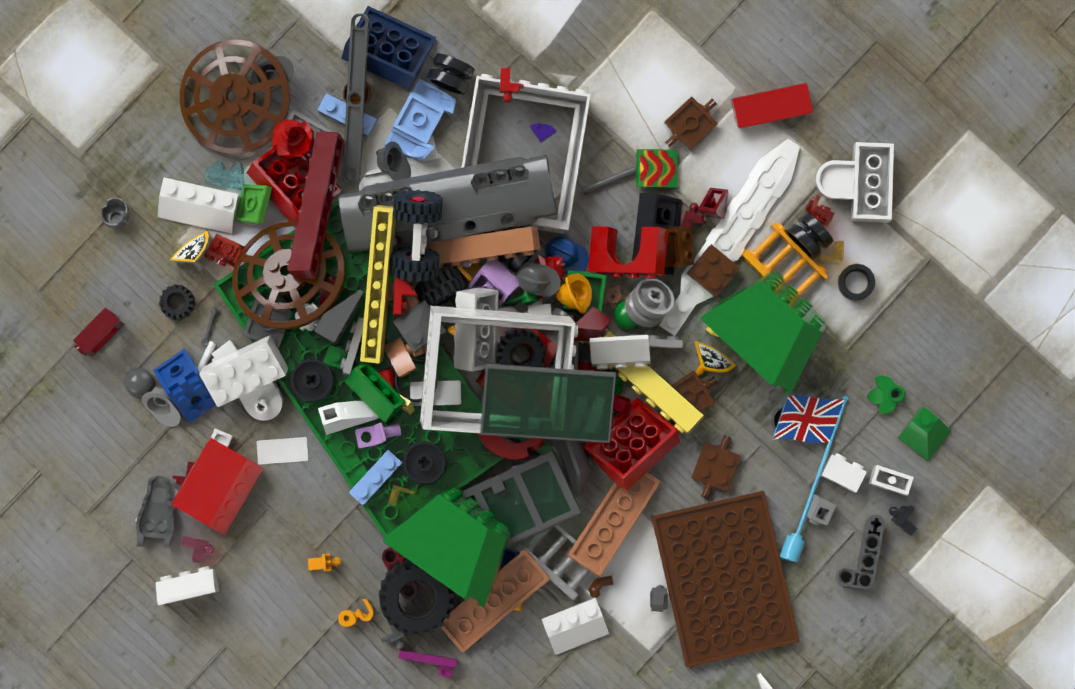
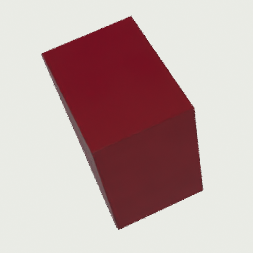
[698,188,728,219]

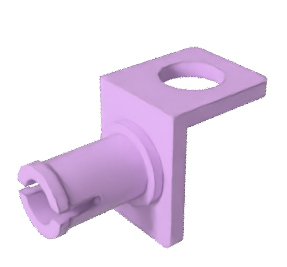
[355,422,401,448]

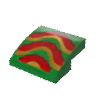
[636,149,677,189]

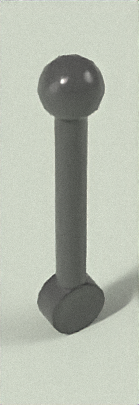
[201,307,218,346]

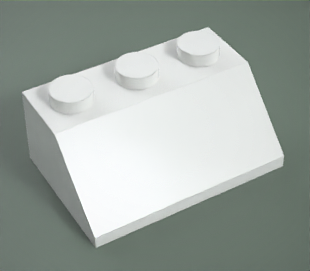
[590,335,651,370]
[156,566,220,605]
[541,598,609,655]

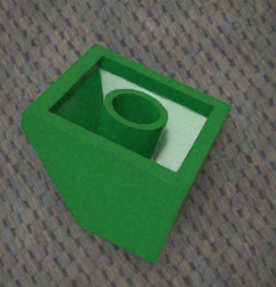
[897,406,951,461]

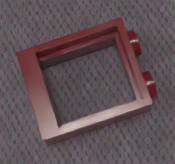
[73,307,125,357]

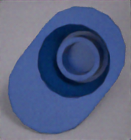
[545,236,589,272]

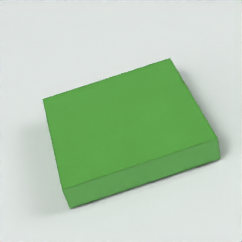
[235,184,272,225]

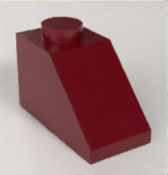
[574,307,611,342]

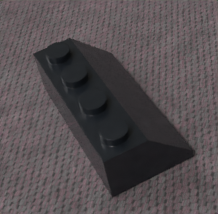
[632,193,682,275]

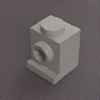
[806,494,836,526]

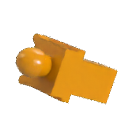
[308,554,342,572]

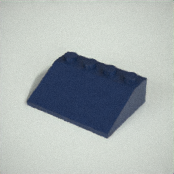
[341,6,436,90]

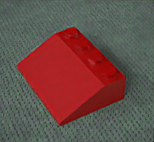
[246,147,343,227]
[583,398,680,491]
[171,437,264,535]

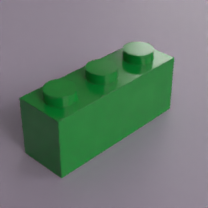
[345,362,406,423]

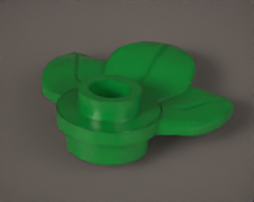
[503,291,540,306]
[867,376,906,414]

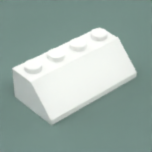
[157,178,240,234]

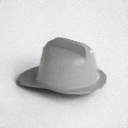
[142,386,181,427]

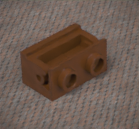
[664,226,694,267]

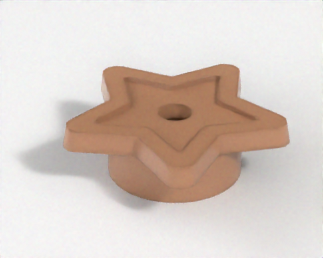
[603,285,626,309]

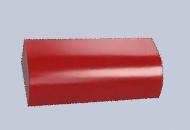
[730,83,813,128]

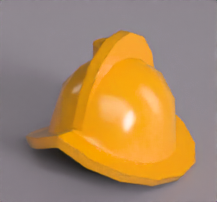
[556,273,592,314]

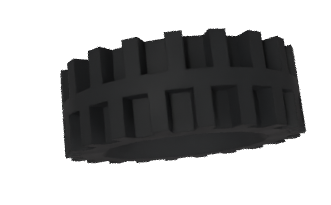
[379,559,455,636]

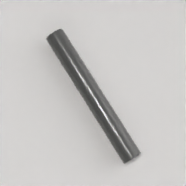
[581,167,636,195]

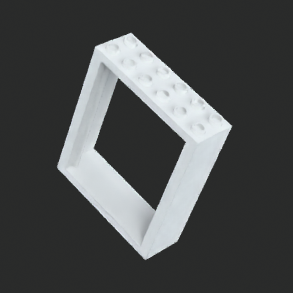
[461,74,591,235]
[420,306,578,433]

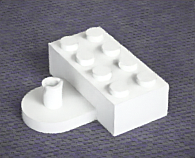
[815,142,894,223]
[454,288,518,372]
[199,335,288,420]

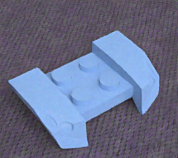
[384,78,456,161]

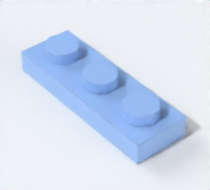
[318,93,377,137]
[349,450,402,506]

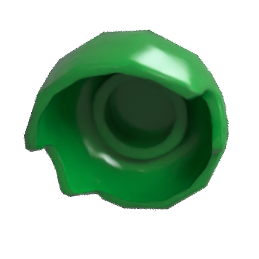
[614,300,640,331]

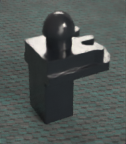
[889,505,918,536]

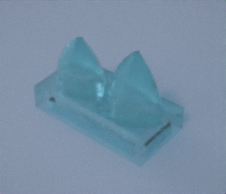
[205,160,244,190]

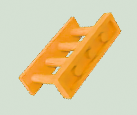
[740,222,828,296]

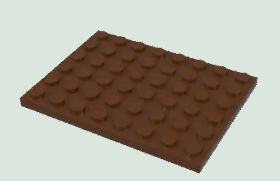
[651,491,799,668]

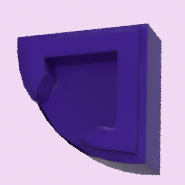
[530,123,557,143]

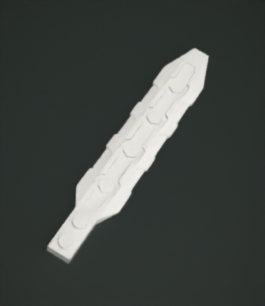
[659,139,800,336]

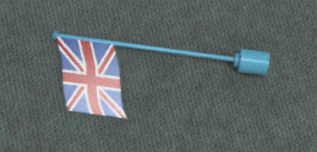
[772,395,849,564]

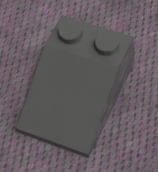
[313,290,366,345]

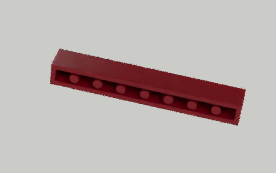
[287,132,344,279]

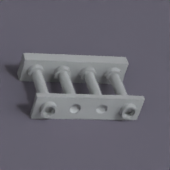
[516,514,590,600]

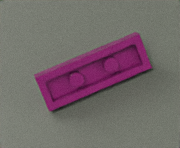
[398,650,458,677]

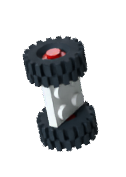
[390,190,443,282]

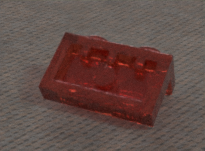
[805,194,834,227]
[203,234,245,267]

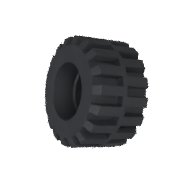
[414,266,467,307]
[496,327,547,379]

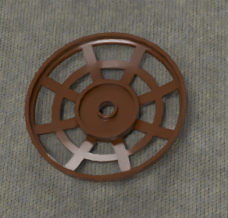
[180,39,291,154]
[232,221,346,330]

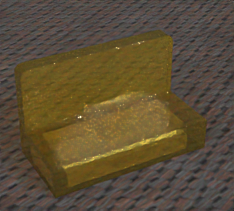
[816,241,844,265]
[388,485,417,507]

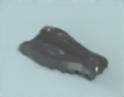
[136,476,175,549]

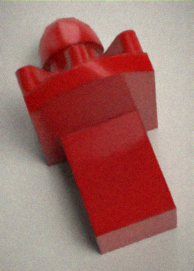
[500,68,524,103]

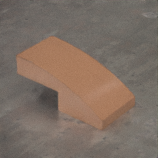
[384,338,417,378]

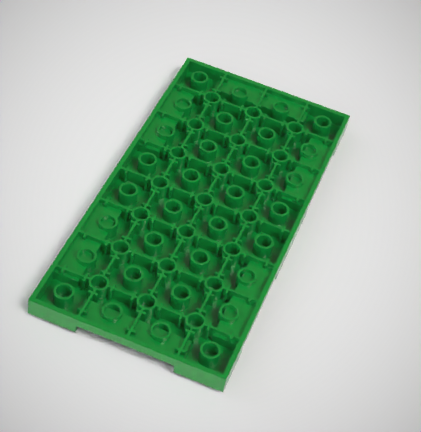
[213,200,505,538]

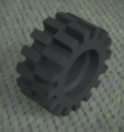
[159,284,195,320]

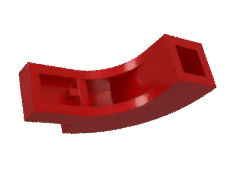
[477,433,544,460]

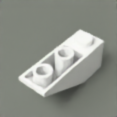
[318,401,379,435]

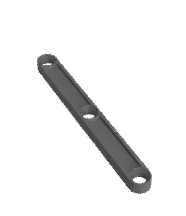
[342,13,370,184]

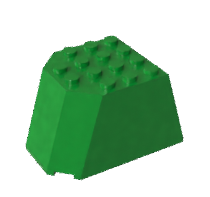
[700,271,826,395]
[382,487,511,607]

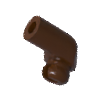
[588,575,613,598]

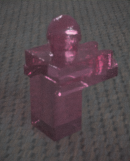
[181,536,215,563]

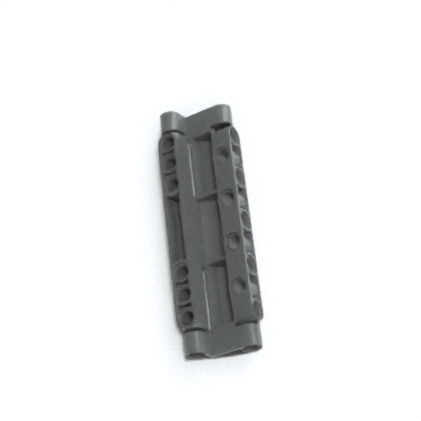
[339,155,558,254]

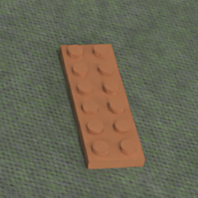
[567,472,661,577]
[441,548,550,653]

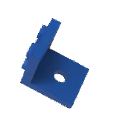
[153,348,216,423]

